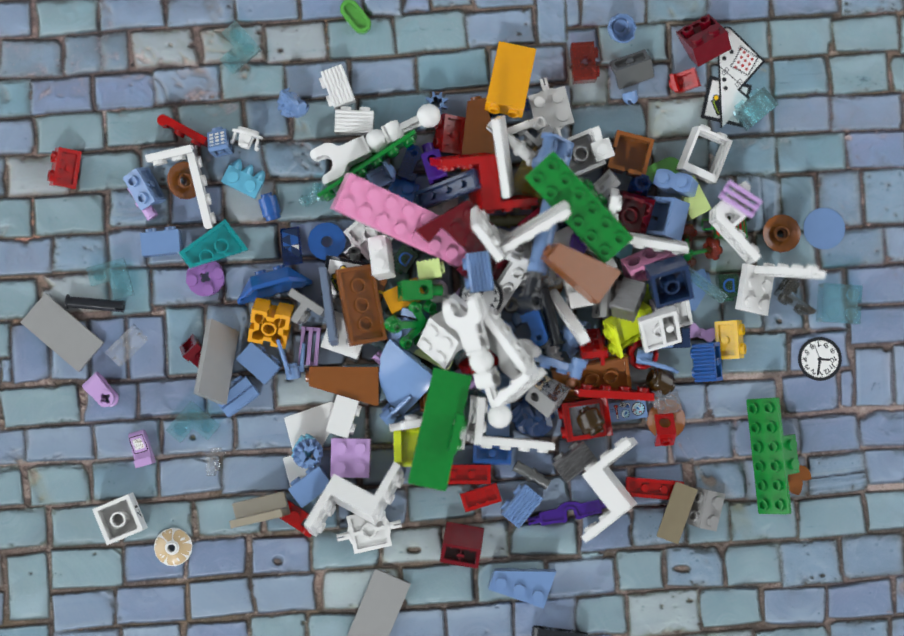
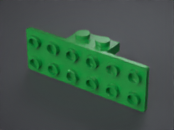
[317,130,417,202]
[525,151,633,263]
[408,368,472,491]
[746,397,800,514]

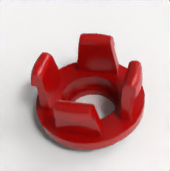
[626,339,659,370]

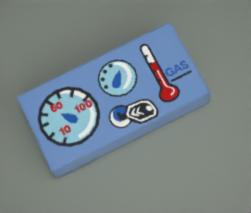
[608,400,648,423]

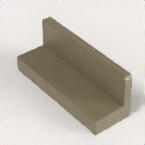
[656,482,698,544]
[229,491,290,529]

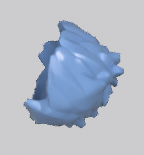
[277,88,309,118]
[560,320,591,358]

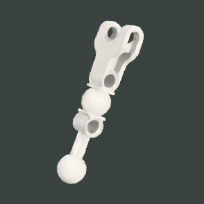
[310,104,441,187]
[424,279,542,379]
[442,293,512,429]

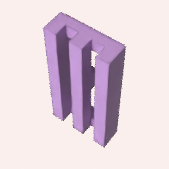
[718,180,763,218]
[298,326,321,366]

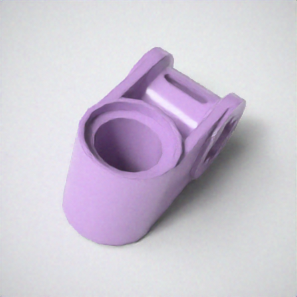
[82,372,119,407]

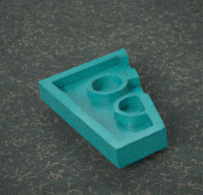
[178,219,249,269]

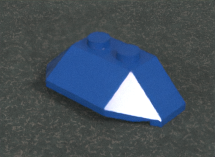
[237,264,314,305]

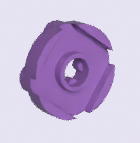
[186,261,225,297]

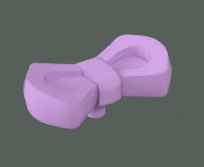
[688,323,715,343]

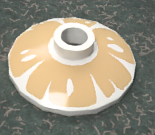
[154,528,193,566]

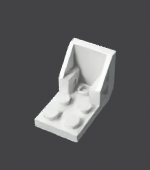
[709,181,762,264]

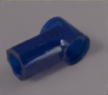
[627,174,652,196]

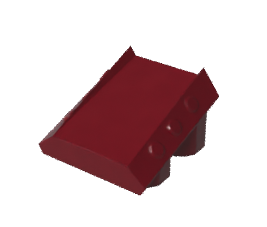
[616,190,656,235]

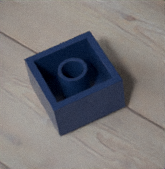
[644,255,694,309]

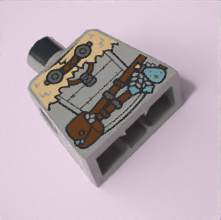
[525,375,570,418]

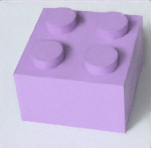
[330,437,371,478]

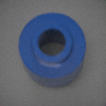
[258,192,281,222]

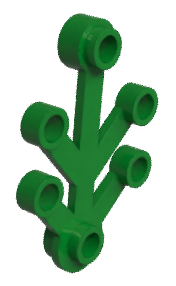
[384,300,437,350]

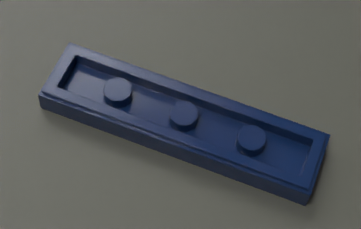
[414,168,481,209]

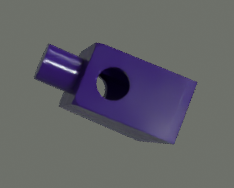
[421,142,448,186]

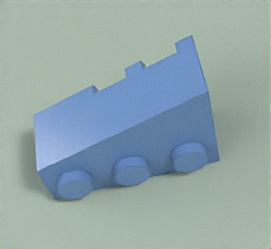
[488,568,556,609]

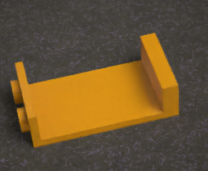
[485,41,536,118]

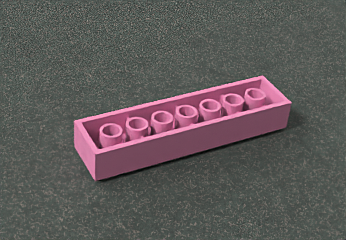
[330,173,467,268]

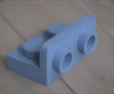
[123,166,167,210]

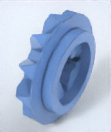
[293,439,324,469]

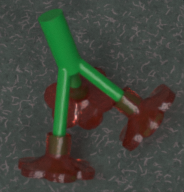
[681,224,723,272]

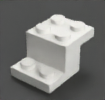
[416,293,468,369]
[637,299,693,353]

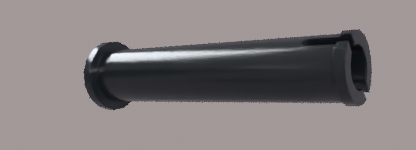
[541,287,565,347]
[65,294,125,313]

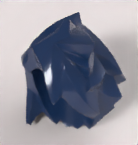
[511,397,555,437]

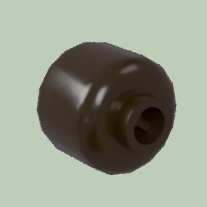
[646,368,676,396]
[576,406,605,436]

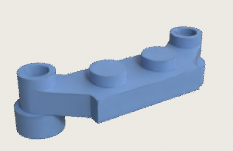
[533,354,588,379]

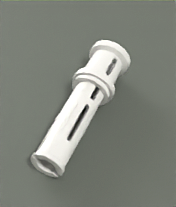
[486,119,538,166]

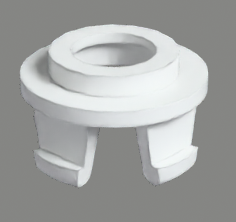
[229,126,263,151]

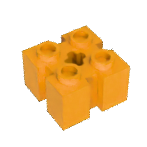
[248,297,294,349]

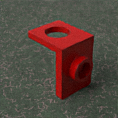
[654,413,677,446]

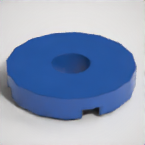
[308,223,346,261]

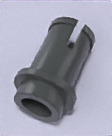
[348,247,363,262]

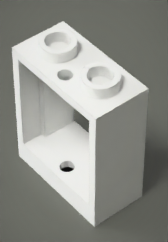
[676,124,733,184]

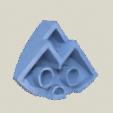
[379,338,433,415]

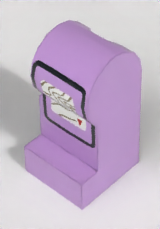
[128,429,156,468]

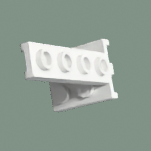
[145,145,217,229]
[607,188,689,255]
[470,201,571,262]
[496,228,533,313]
[735,263,826,316]
[484,306,547,407]
[466,395,555,453]

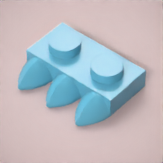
[221,159,265,200]

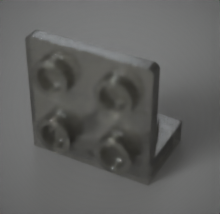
[773,277,817,316]

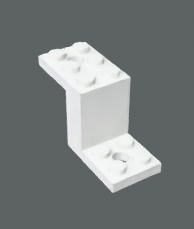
[581,437,638,542]
[304,462,405,537]

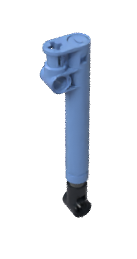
[517,132,574,310]

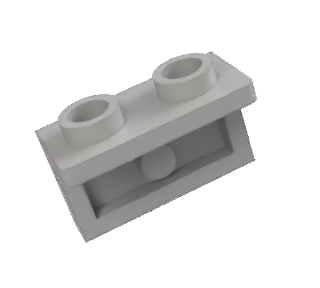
[524,125,554,151]
[687,487,726,531]

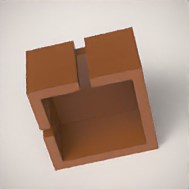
[605,130,655,179]

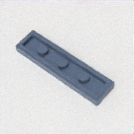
[319,266,339,346]

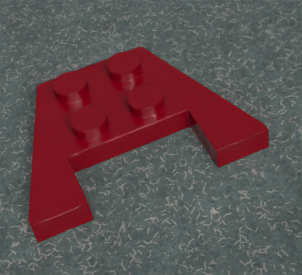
[414,200,494,278]

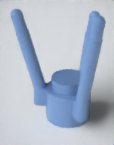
[276,339,306,380]
[636,345,679,374]
[379,395,420,426]

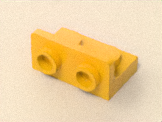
[714,320,747,360]

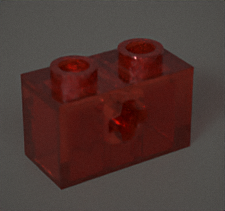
[570,41,600,85]

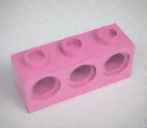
[620,247,683,282]

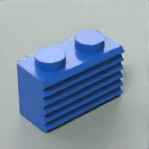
[690,342,723,382]

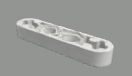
[549,288,590,346]

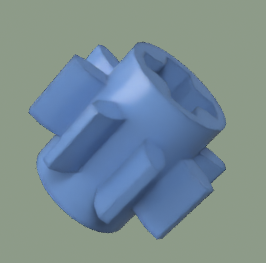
[426,92,448,114]

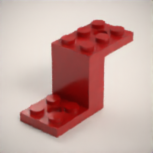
[430,152,538,214]

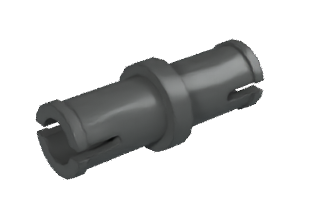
[512,460,551,490]

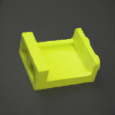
[602,301,653,359]
[393,427,420,467]

